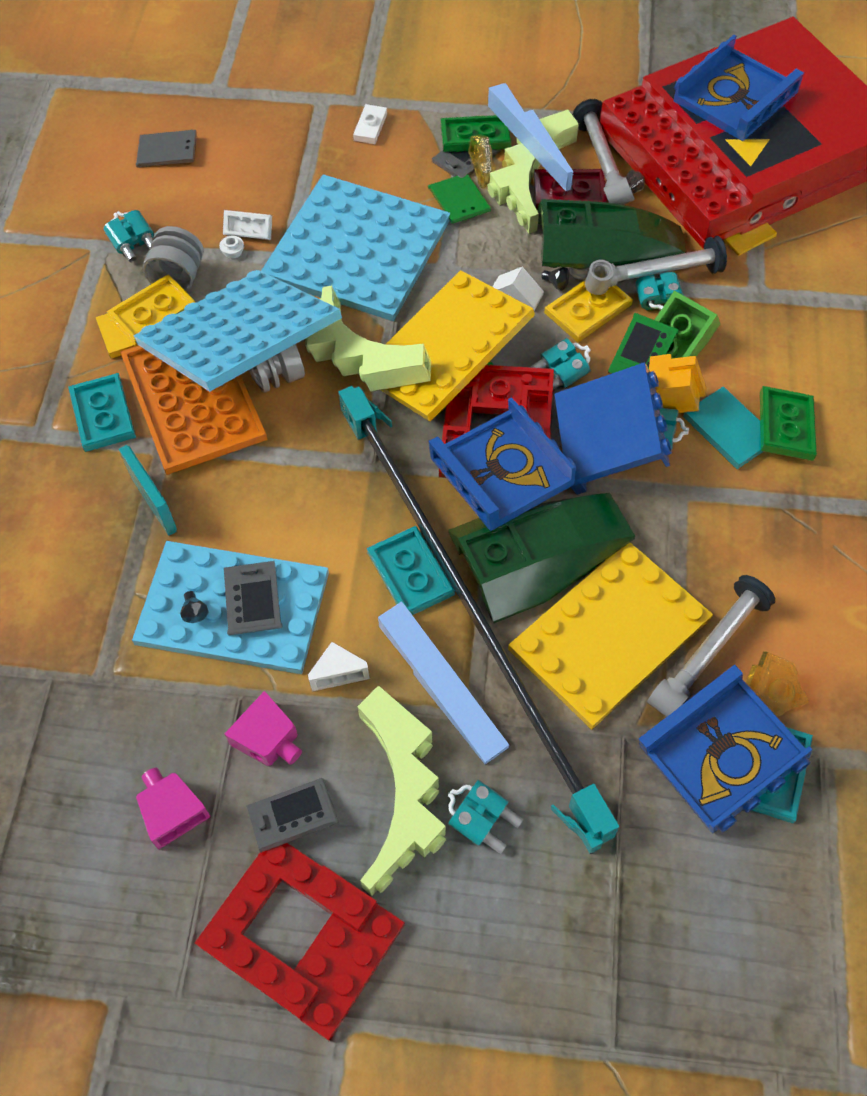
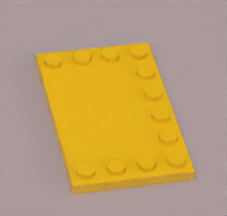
[359,270,535,422]
[508,542,713,730]

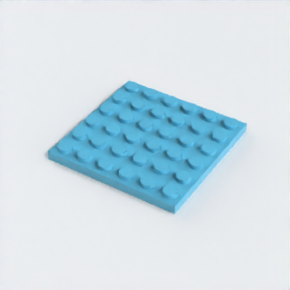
[261,174,450,321]
[133,270,342,392]

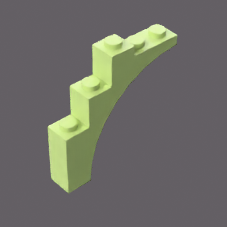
[487,110,579,234]
[305,286,431,391]
[358,686,446,897]

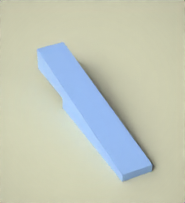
[488,83,573,191]
[378,602,509,765]

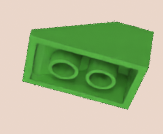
[655,290,720,359]

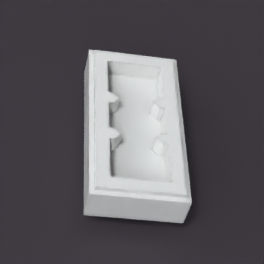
[353,104,387,144]
[223,210,273,240]

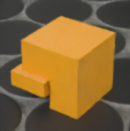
[649,354,707,413]

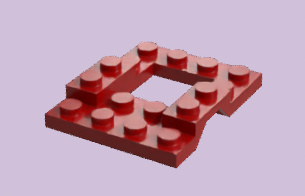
[439,365,554,478]
[195,843,405,1041]

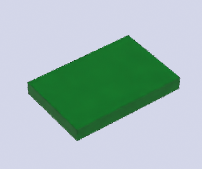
[440,115,511,152]
[760,386,817,461]

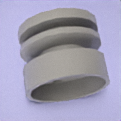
[142,226,204,292]
[249,344,305,393]

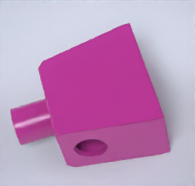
[224,691,302,766]
[136,768,211,850]

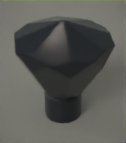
[542,267,570,291]
[180,591,209,623]

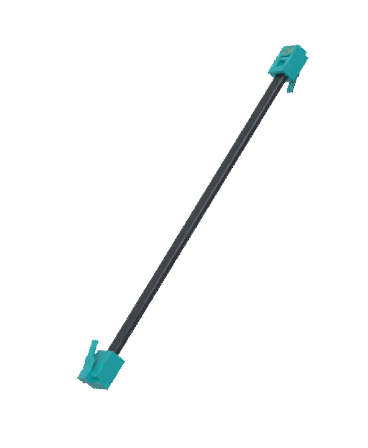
[338,386,620,854]

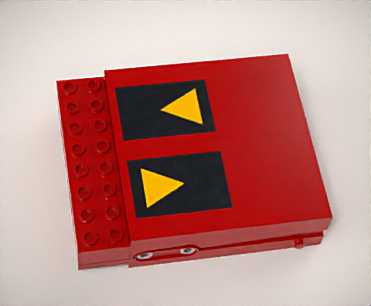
[600,16,867,249]

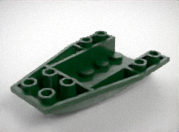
[537,199,687,269]
[448,493,635,624]

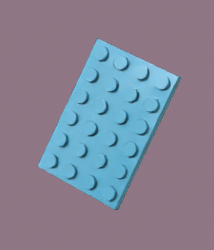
[132,541,329,674]

